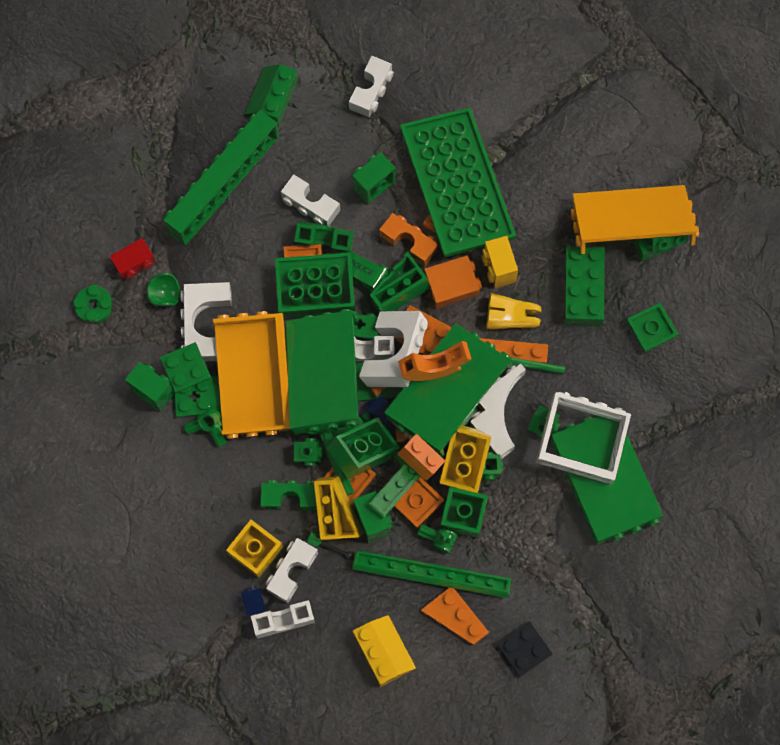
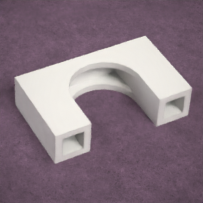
[181,282,232,362]
[359,311,428,387]

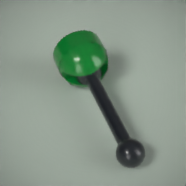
[307,530,352,559]

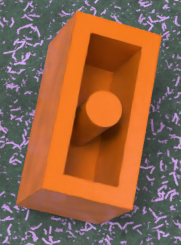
[398,434,445,481]

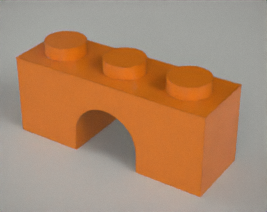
[379,213,438,267]

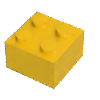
[481,236,518,288]
[226,520,283,578]

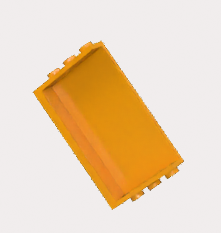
[571,185,699,254]
[213,311,291,439]

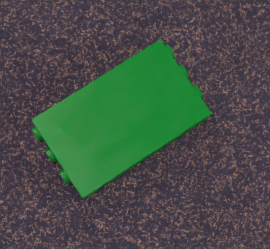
[286,309,363,435]
[384,323,513,457]
[550,416,663,545]

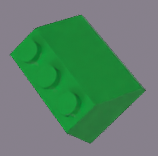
[245,64,298,127]

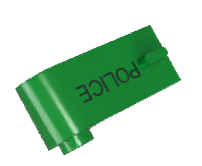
[341,250,390,292]

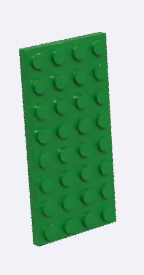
[400,107,516,258]

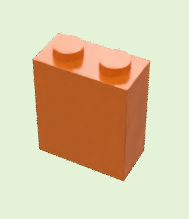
[424,255,482,309]

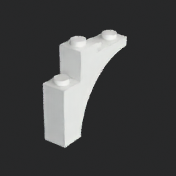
[470,364,526,459]

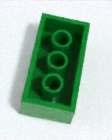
[564,246,605,326]

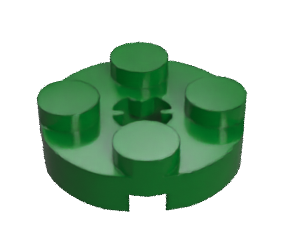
[74,285,113,323]

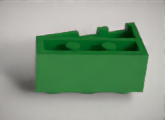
[370,251,430,313]

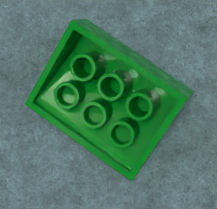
[275,252,355,319]

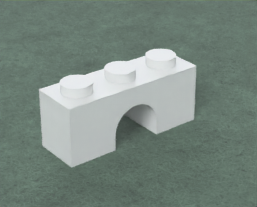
[349,56,394,117]
[281,174,340,226]
[354,336,395,361]
[266,538,318,604]
[251,600,315,639]

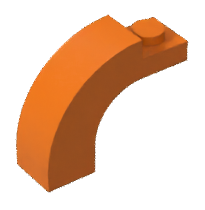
[398,341,472,381]

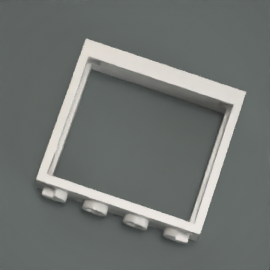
[536,392,631,484]

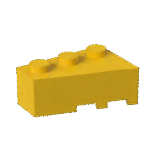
[314,476,364,540]

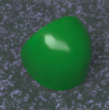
[147,273,180,306]

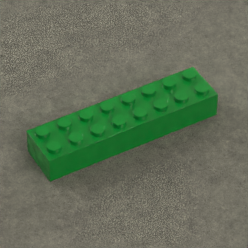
[164,110,280,246]

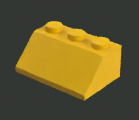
[440,425,492,493]
[353,615,416,687]

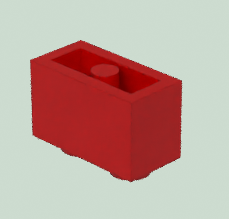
[110,238,156,280]

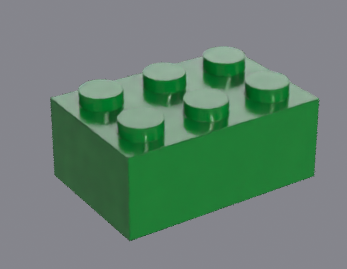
[326,417,400,480]

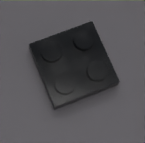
[497,621,553,677]

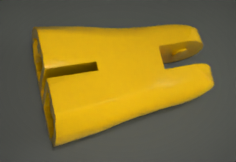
[486,293,541,329]

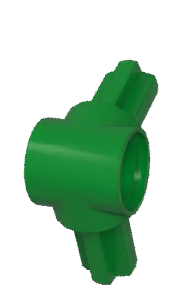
[184,409,227,447]
[418,525,458,554]

